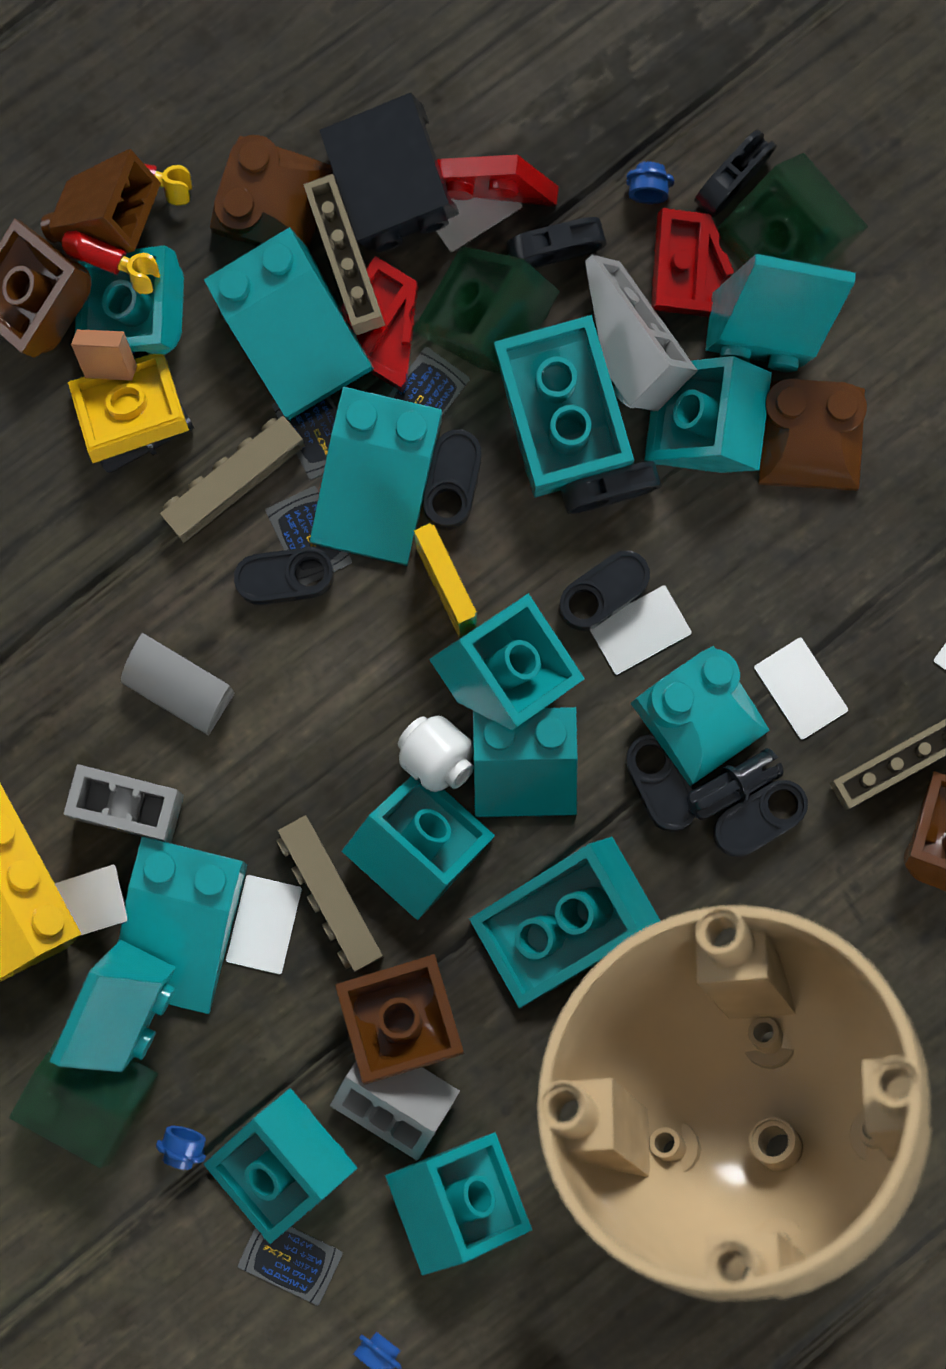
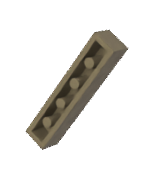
[303,174,385,336]
[160,416,305,543]
[829,719,946,811]
[276,815,384,972]

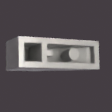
[585,255,698,411]

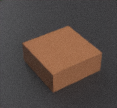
[71,329,137,381]

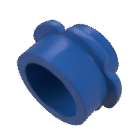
[626,162,675,204]
[156,1126,206,1170]
[353,1332,402,1369]

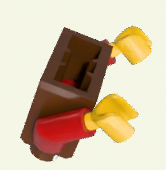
[41,149,192,294]

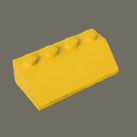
[0,784,81,982]

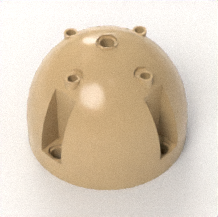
[538,906,931,1302]

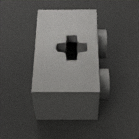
[63,764,184,843]

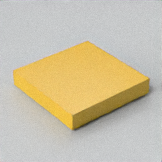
[68,354,189,463]
[414,523,477,638]

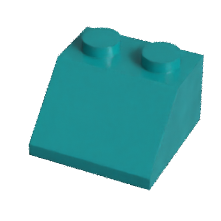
[644,356,772,473]
[429,593,585,730]
[473,707,578,817]
[341,776,495,920]
[50,940,176,1072]
[203,1088,358,1244]
[385,1132,532,1275]

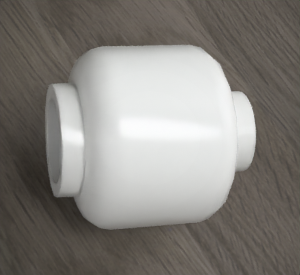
[398,716,474,792]

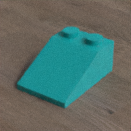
[204,227,374,420]
[705,254,856,372]
[494,315,634,498]
[310,387,442,566]
[118,837,248,1014]
[469,837,661,1008]

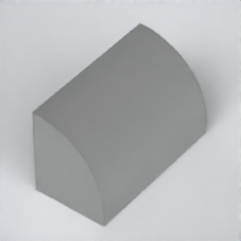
[121,633,235,736]
[330,1061,460,1161]

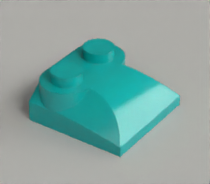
[75,245,184,355]
[631,646,770,786]

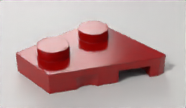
[437,154,559,206]
[651,208,734,317]
[341,256,418,393]

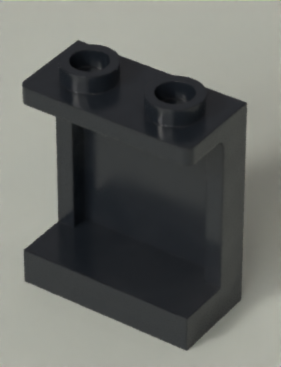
[319,92,460,252]

